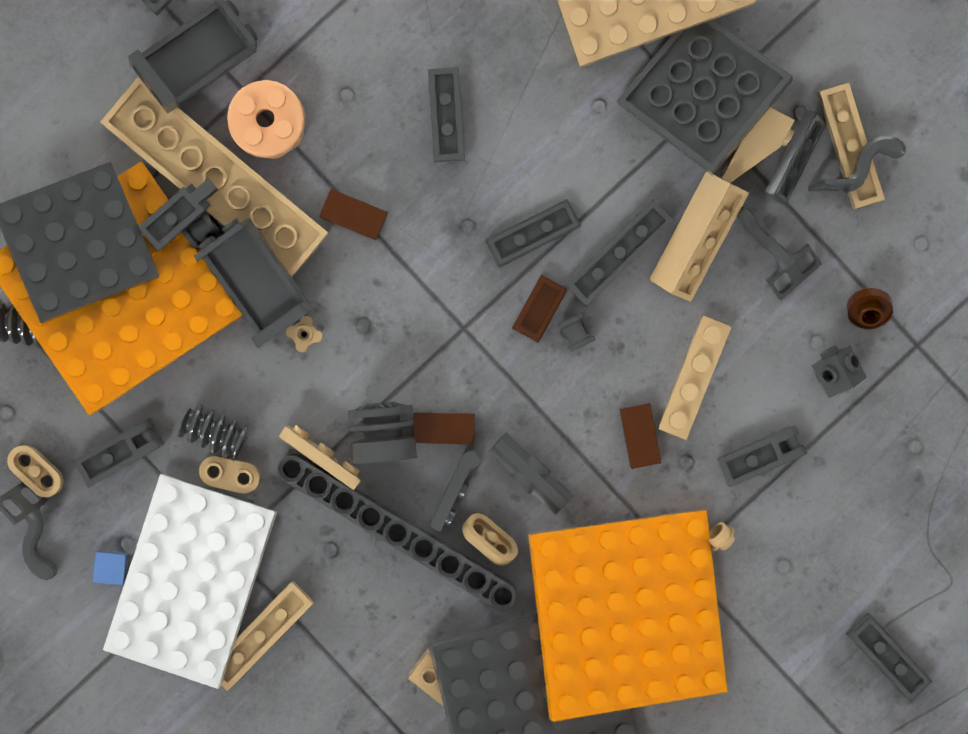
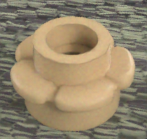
[707,522,735,551]

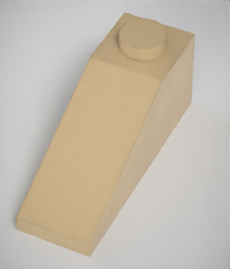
[719,107,795,183]

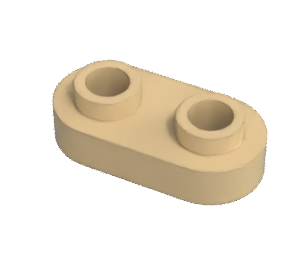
[7,445,64,497]
[199,456,261,494]
[462,513,518,566]

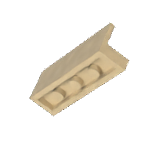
[650,172,749,302]

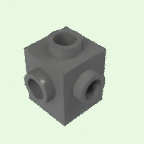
[812,345,867,398]

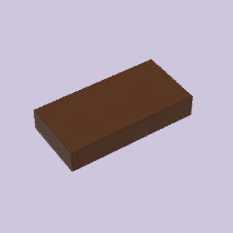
[319,189,388,241]
[512,275,568,343]
[619,403,661,469]
[413,412,475,445]

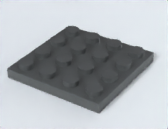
[617,19,793,175]
[0,162,159,324]

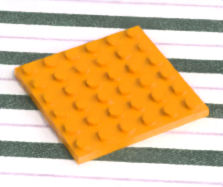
[0,161,243,416]
[528,509,728,722]

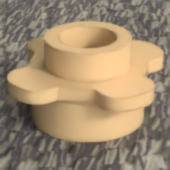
[286,316,322,352]

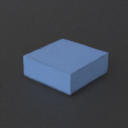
[92,551,128,585]

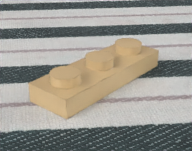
[278,425,363,490]

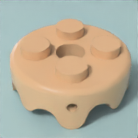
[227,80,306,159]

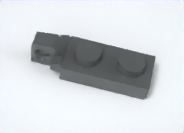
[138,179,218,252]

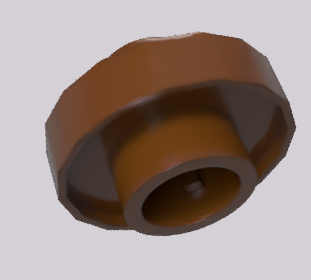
[847,288,894,329]

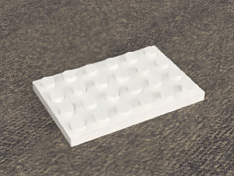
[103,474,277,689]

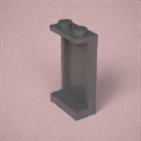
[128,0,258,114]
[193,218,314,348]

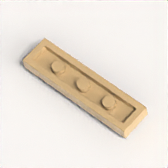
[817,83,885,210]
[657,316,732,440]
[221,581,315,691]

